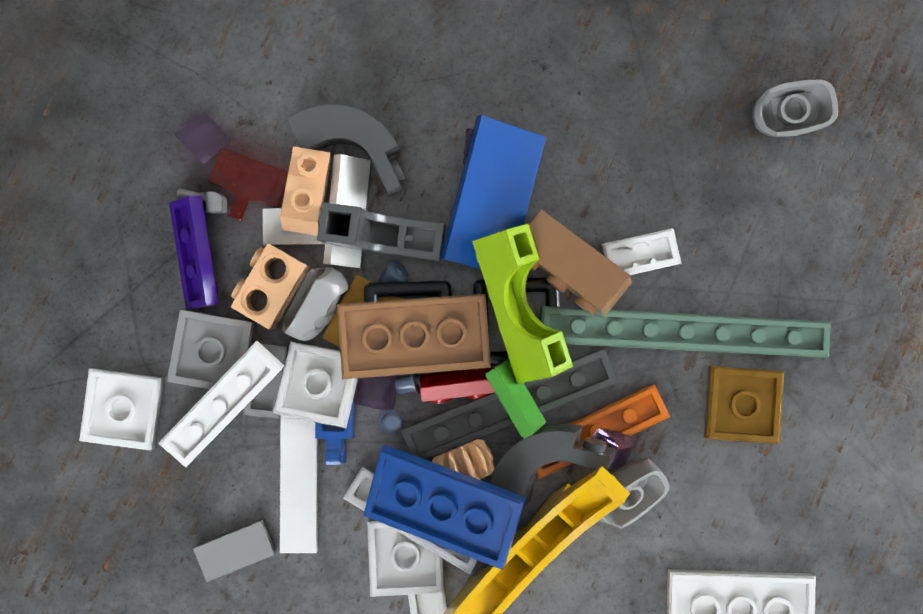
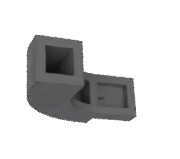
[286,104,405,196]
[317,202,446,261]
[490,423,616,508]

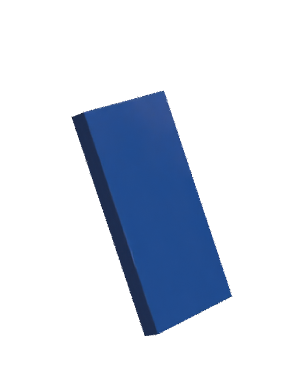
[440,115,546,270]
[363,445,526,570]

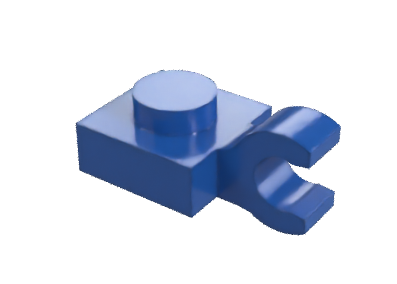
[315,401,354,465]

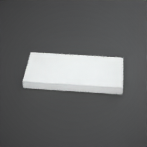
[666,569,816,614]

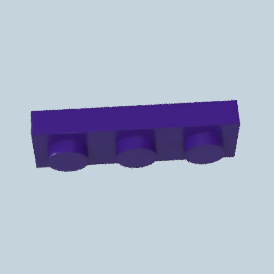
[169,195,219,310]

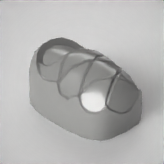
[752,80,838,137]
[281,266,348,341]
[600,458,670,529]

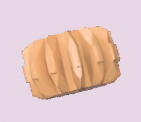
[432,439,496,480]

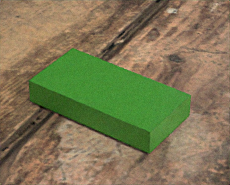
[486,359,546,439]

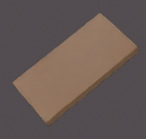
[337,294,491,379]

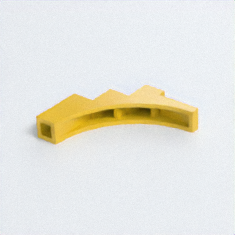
[443,466,630,614]

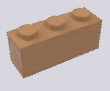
[529,209,632,317]

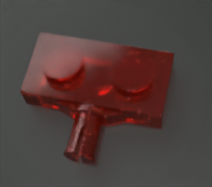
[208,148,288,222]

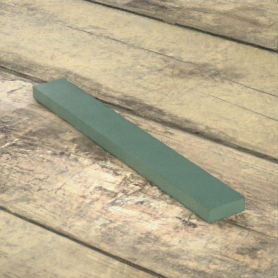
[540,306,831,358]

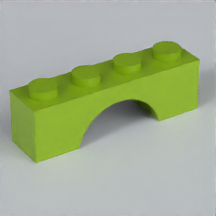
[472,224,573,384]

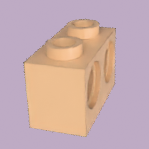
[280,146,331,236]
[231,243,311,329]

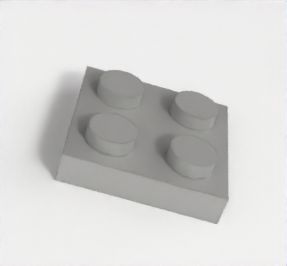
[167,310,255,389]

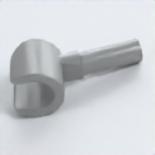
[177,188,227,214]

